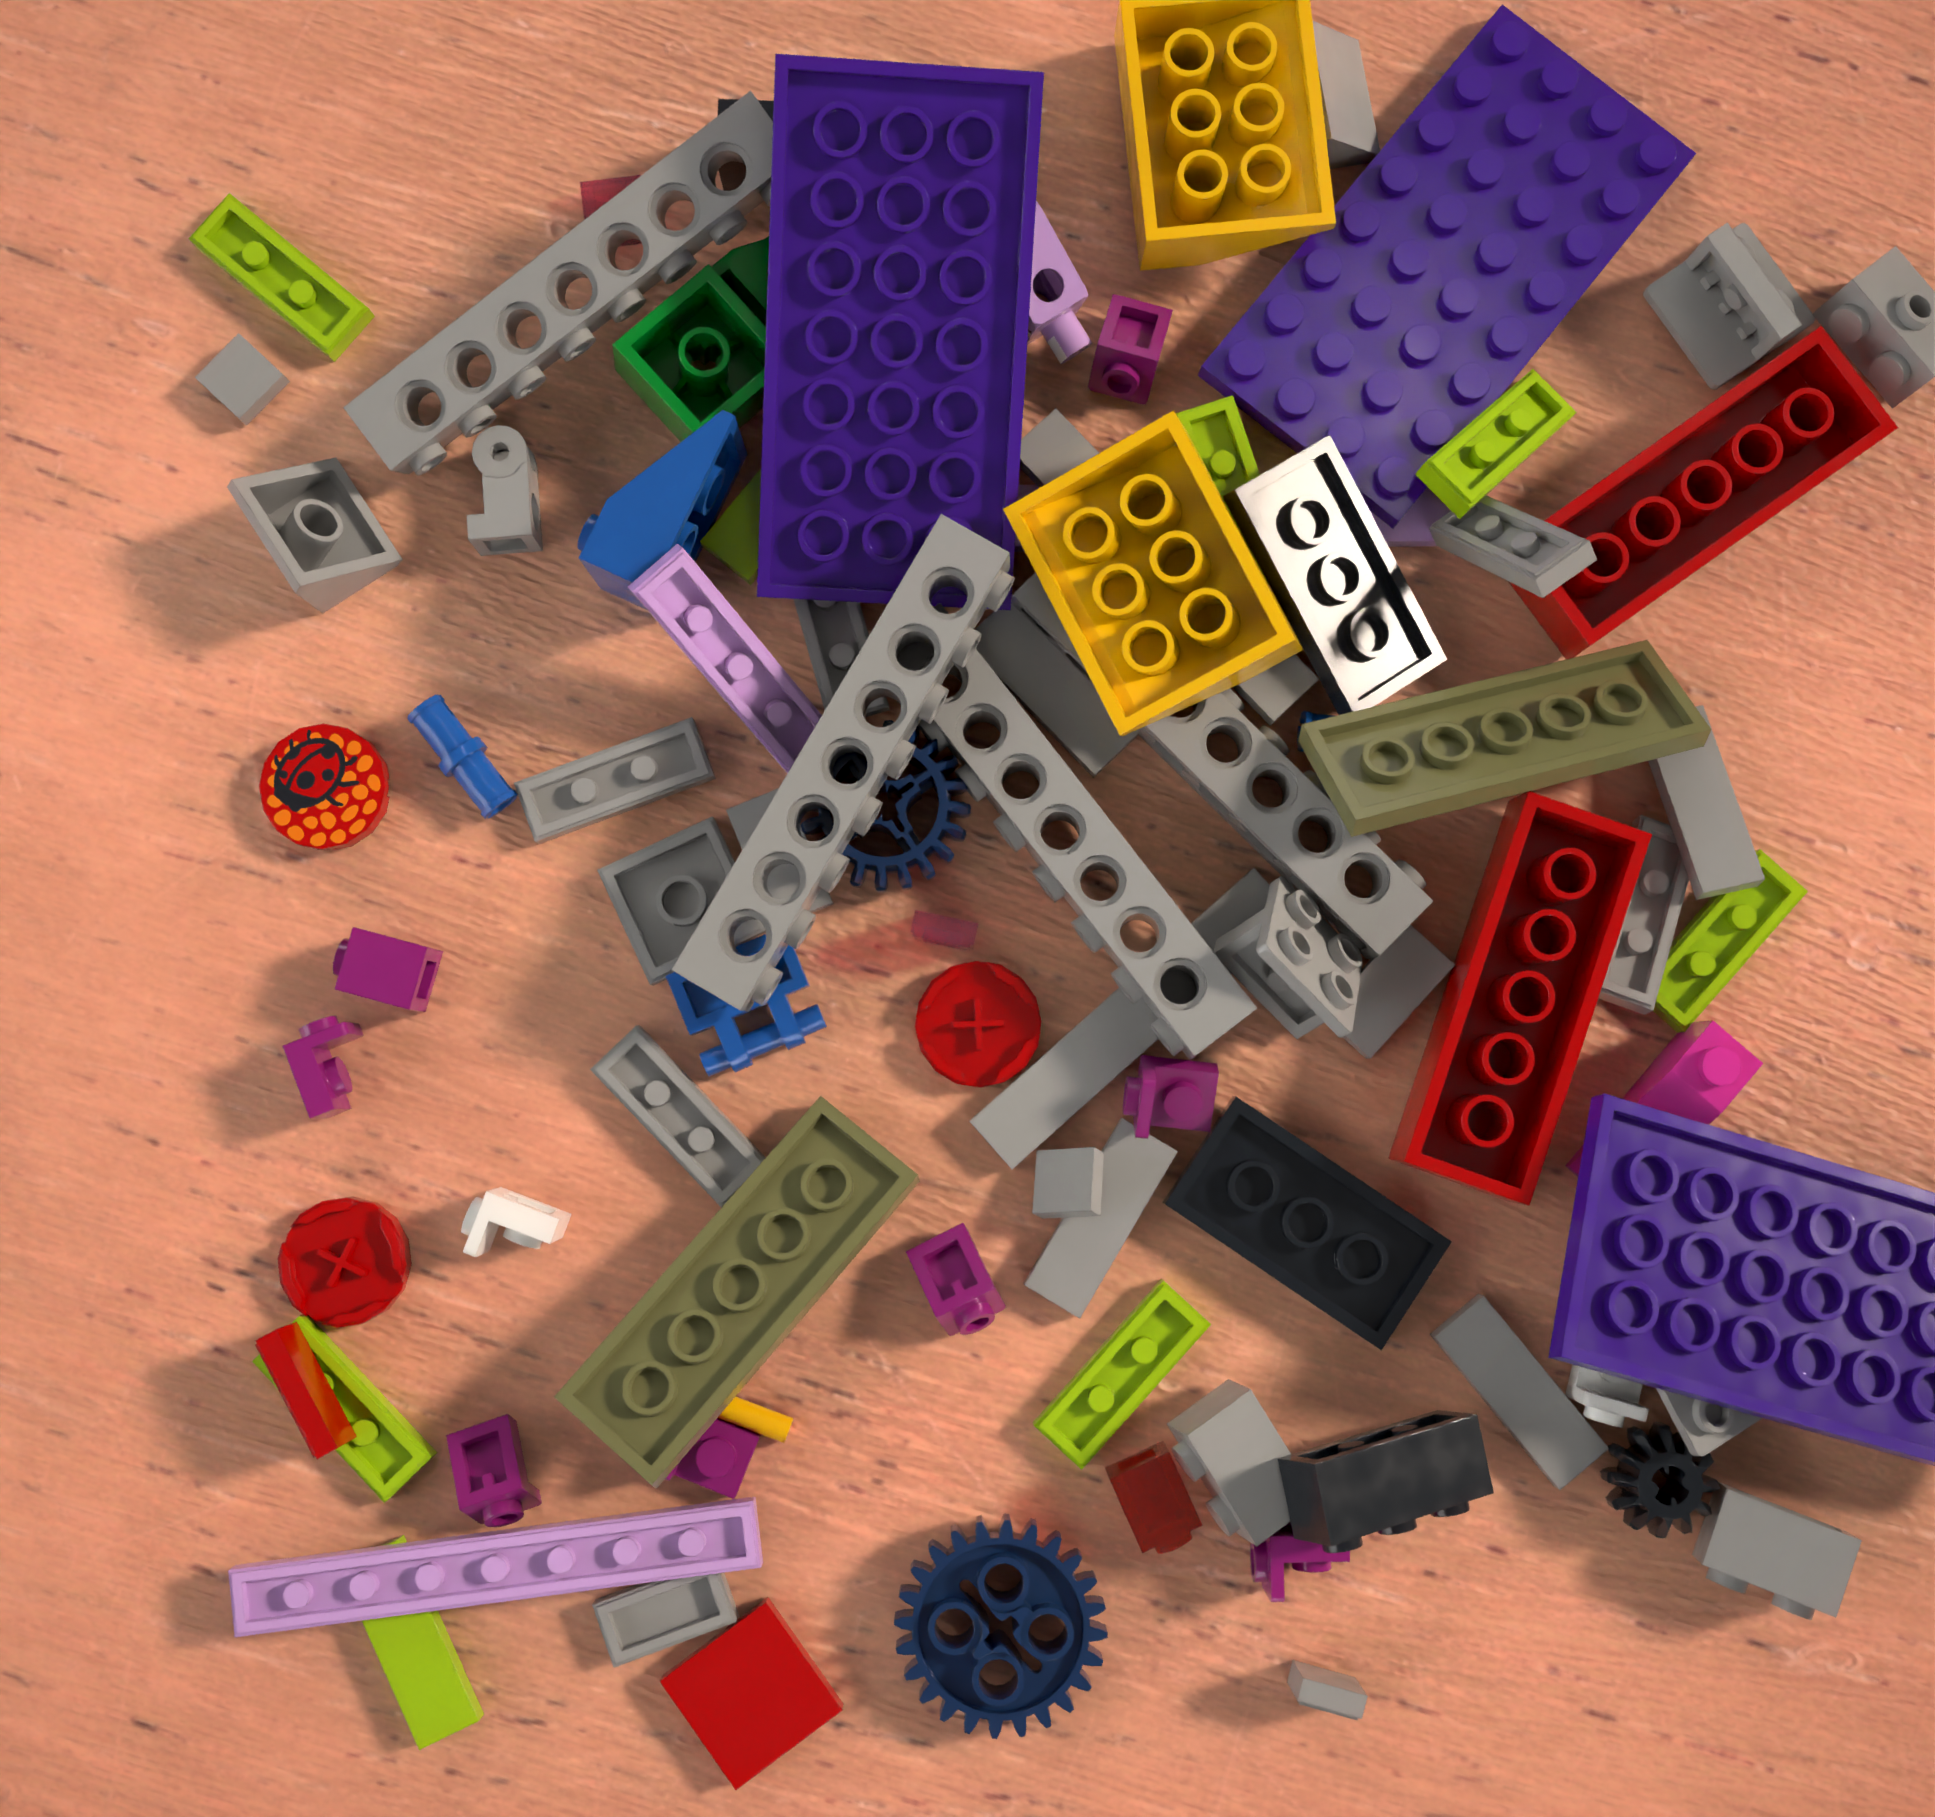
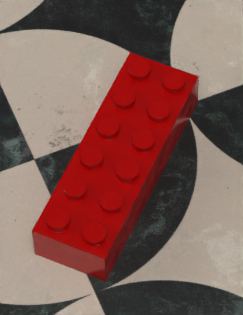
[1508,326,1898,659]
[1388,791,1652,1206]

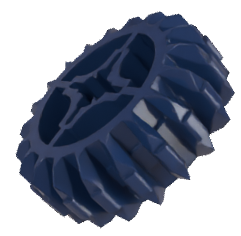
[801,720,971,893]

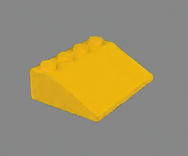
[1114,0,1336,271]
[1003,410,1303,736]

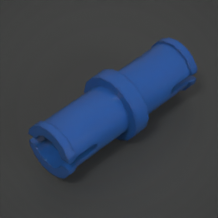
[407,695,518,819]

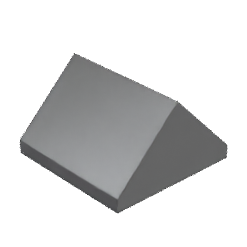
[1313,21,1380,169]
[227,458,402,613]

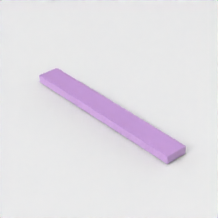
[228,1497,763,1637]

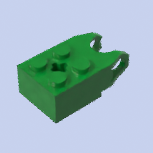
[612,236,769,442]

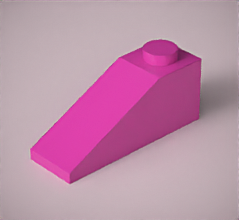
[1565,1020,1763,1177]

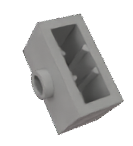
[1812,246,1935,409]
[1167,1379,1291,1546]
[1692,1482,1862,1620]

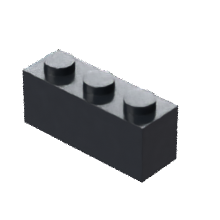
[1278,1410,1494,1553]

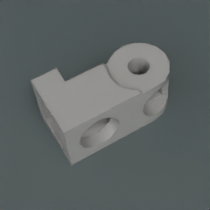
[467,425,543,556]

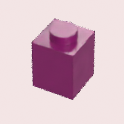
[333,927,443,1012]

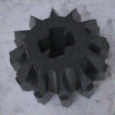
[1600,1422,1720,1538]

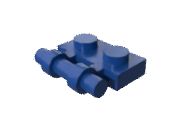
[666,934,827,1077]

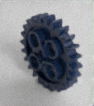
[894,1514,1108,1739]

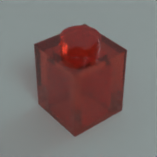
[1105,1441,1203,1554]

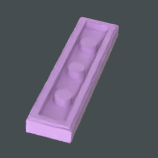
[628,544,822,774]

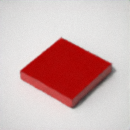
[659,1597,844,1790]

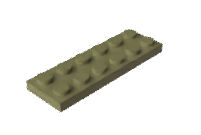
[1298,640,1712,837]
[554,1096,920,1489]

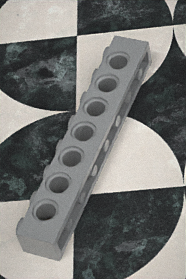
[343,90,773,475]
[672,514,1015,1012]
[1011,572,1433,960]
[898,603,1257,1060]

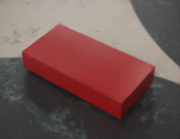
[255,1322,357,1459]

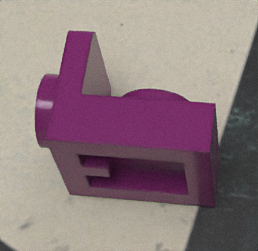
[1088,294,1173,404]
[282,1016,364,1119]
[1123,1055,1219,1139]
[906,1223,1006,1336]
[446,1414,542,1527]
[665,1418,761,1499]
[1250,1521,1350,1602]

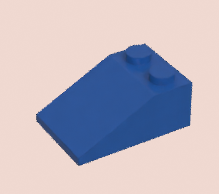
[577,410,748,610]

